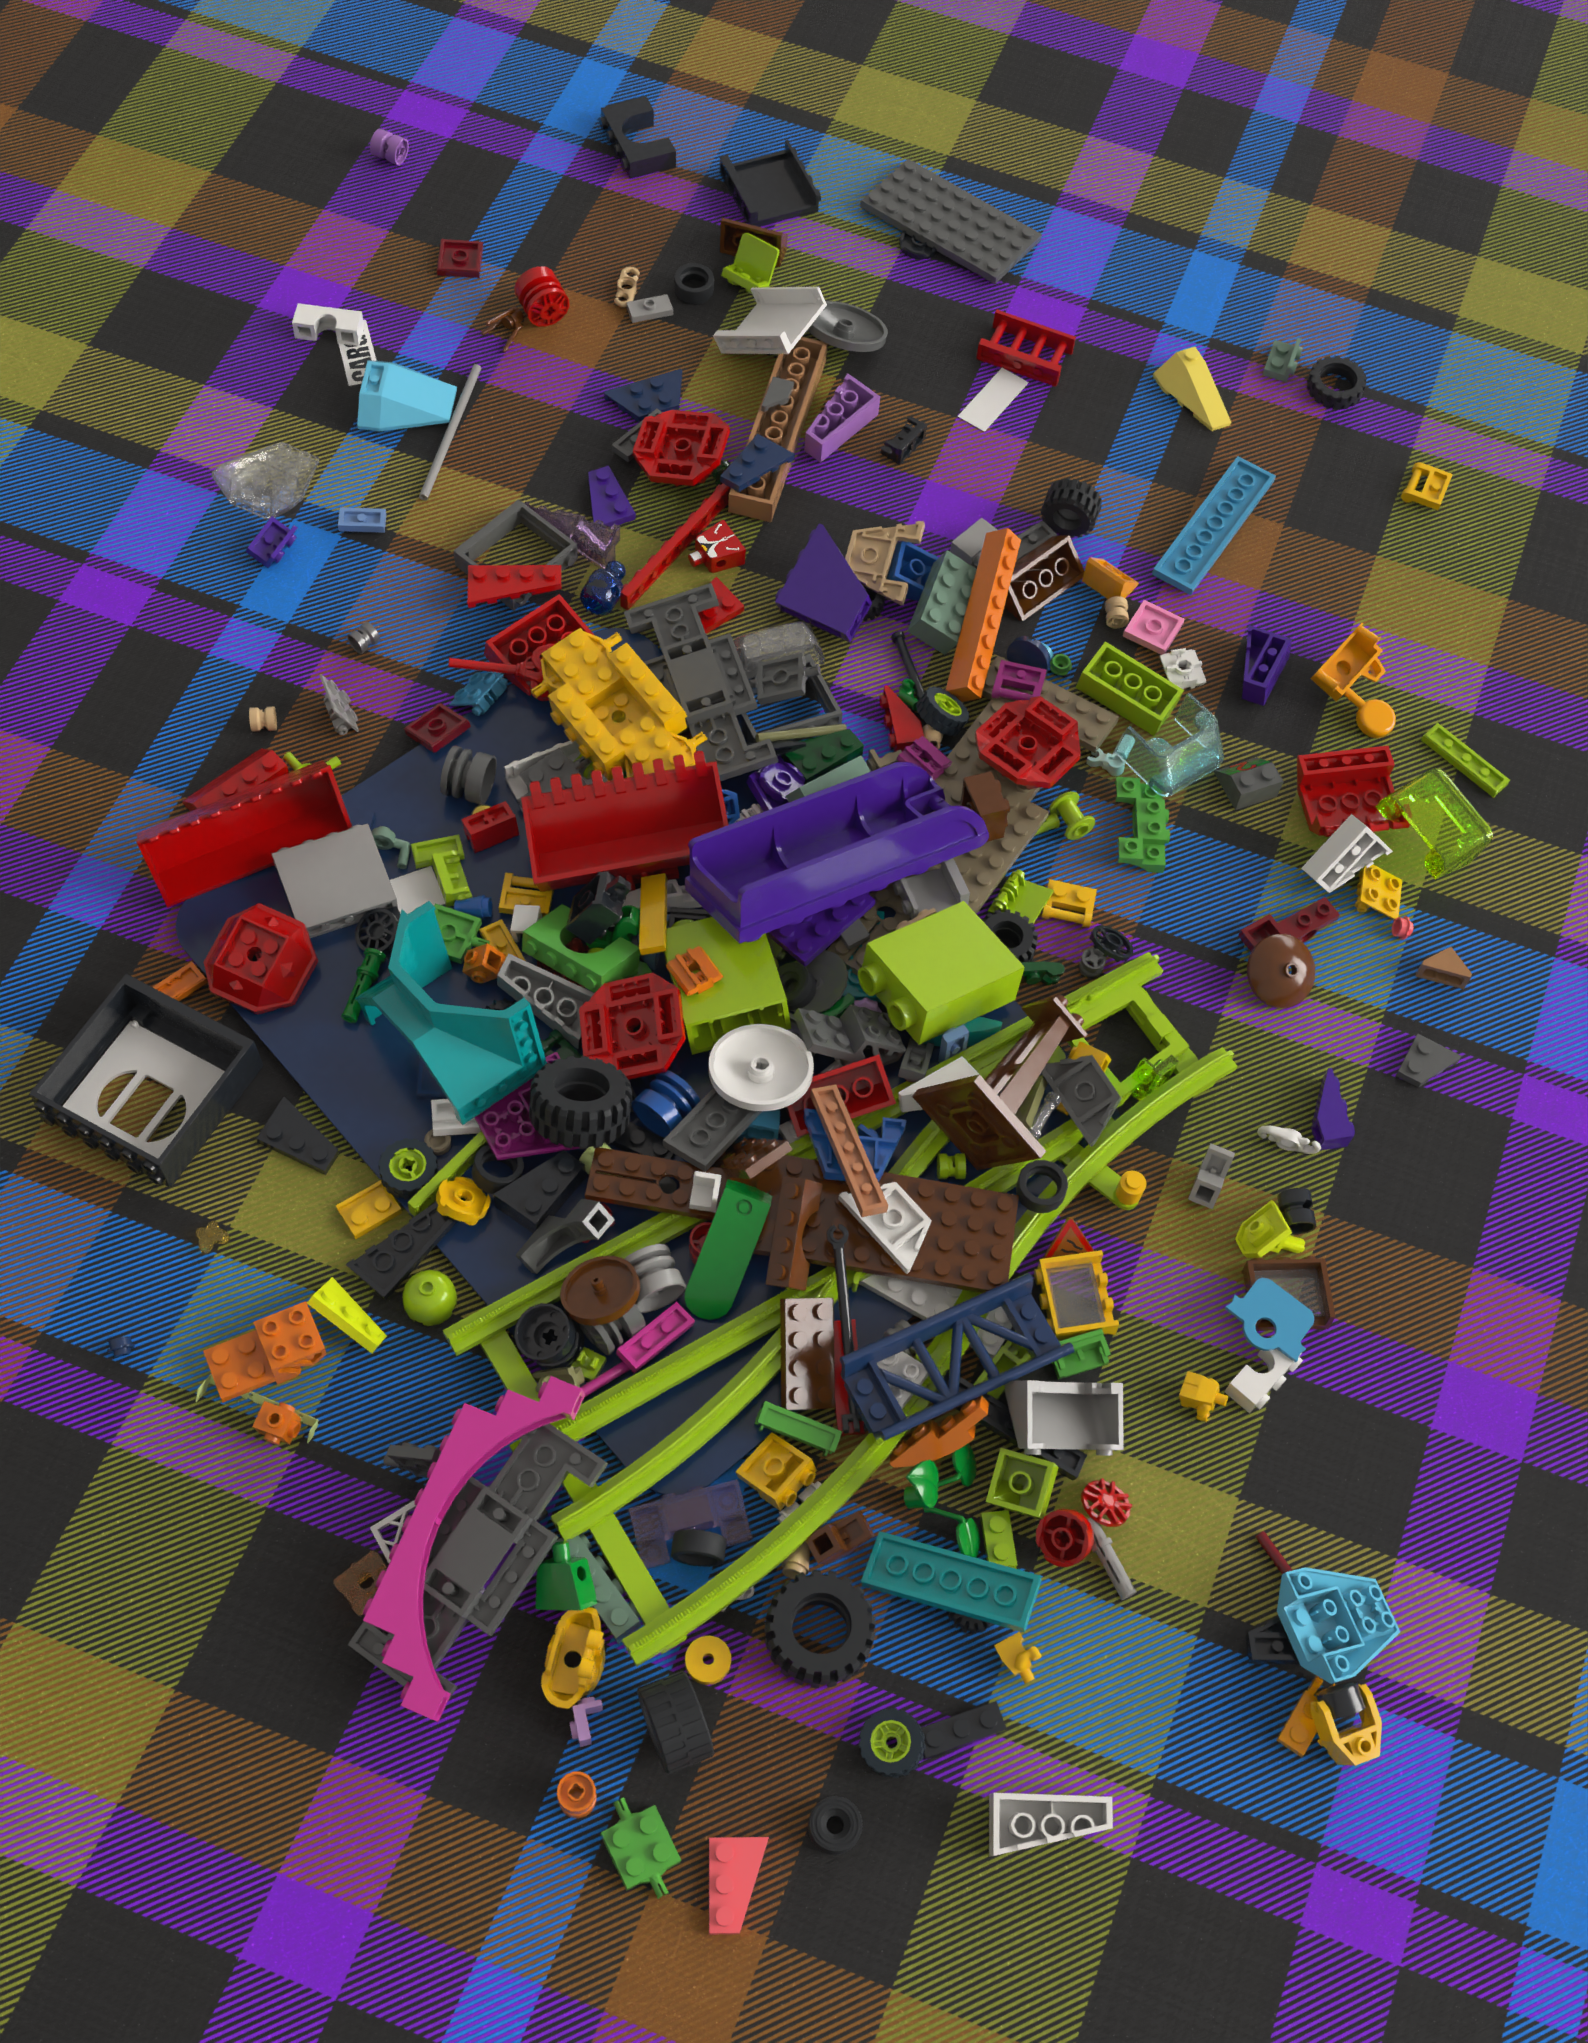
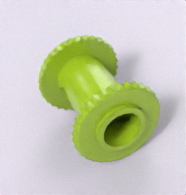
[1049,791,1095,840]

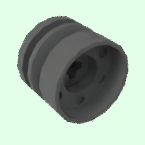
[440,745,497,805]
[579,1304,646,1355]

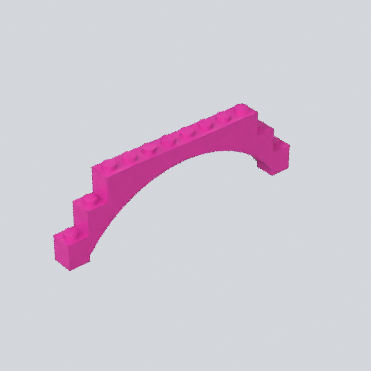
[363,1376,585,1722]

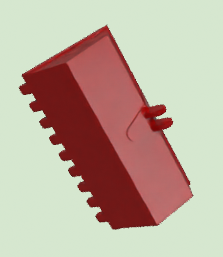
[521,751,728,892]
[136,760,352,908]

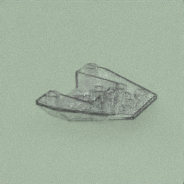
[212,442,320,520]

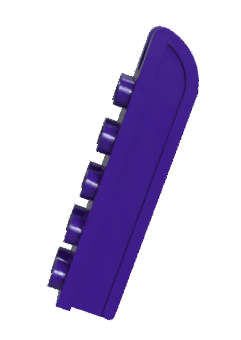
[685,762,989,944]

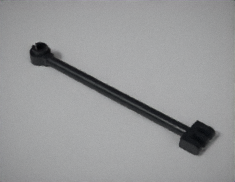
[826,1224,869,1434]

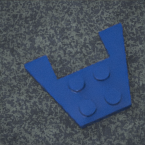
[803,1108,906,1182]

